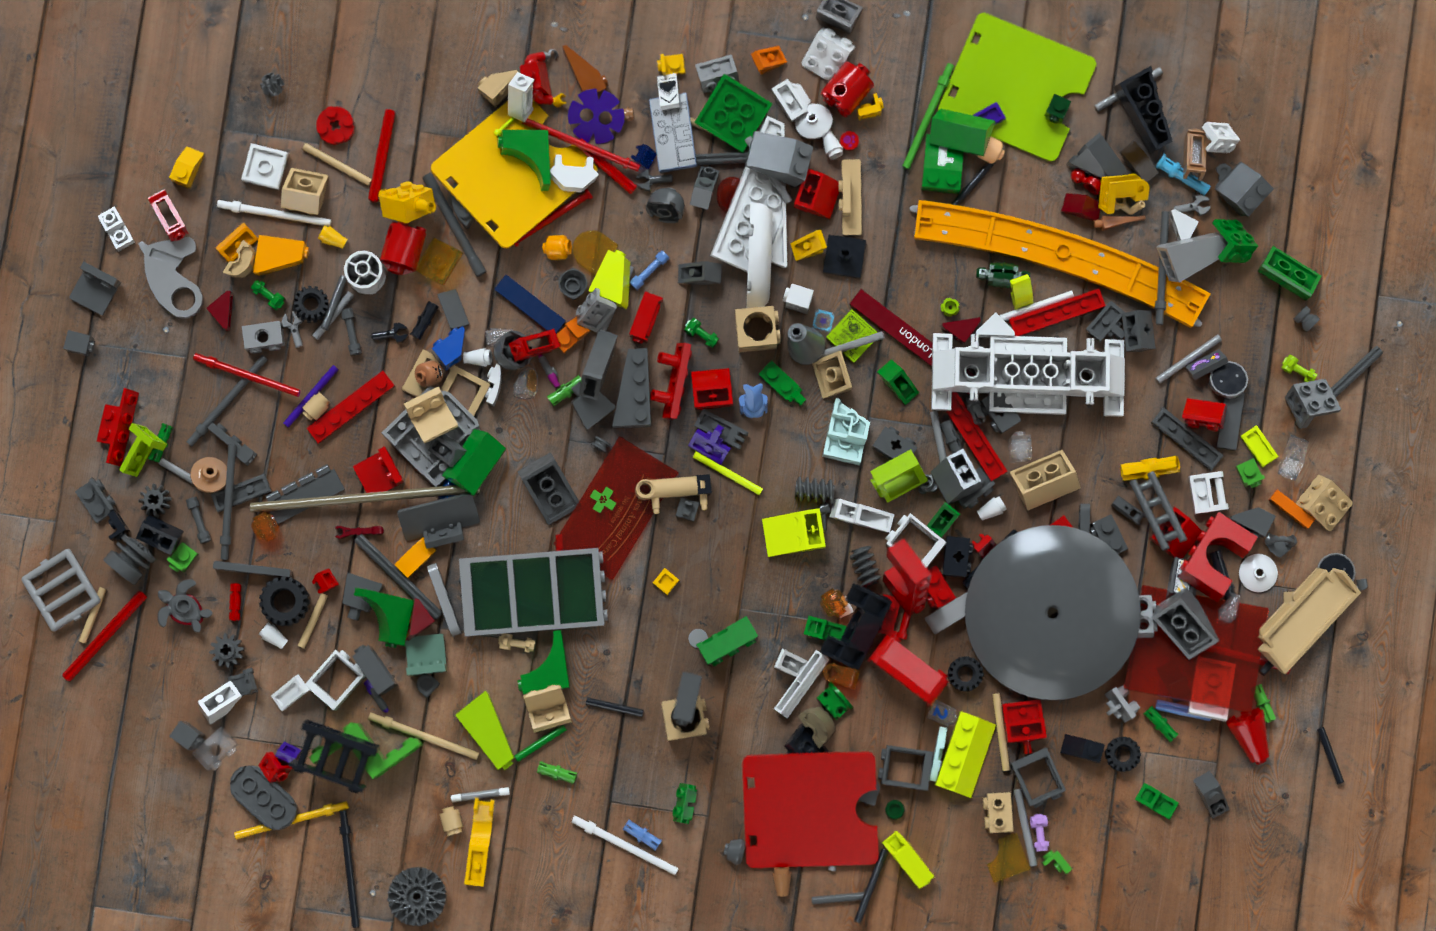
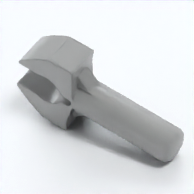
[1174,195,1211,216]
[282,311,303,348]

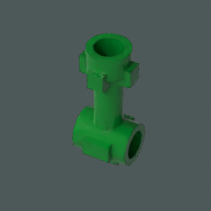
[251,279,286,311]
[684,318,719,348]

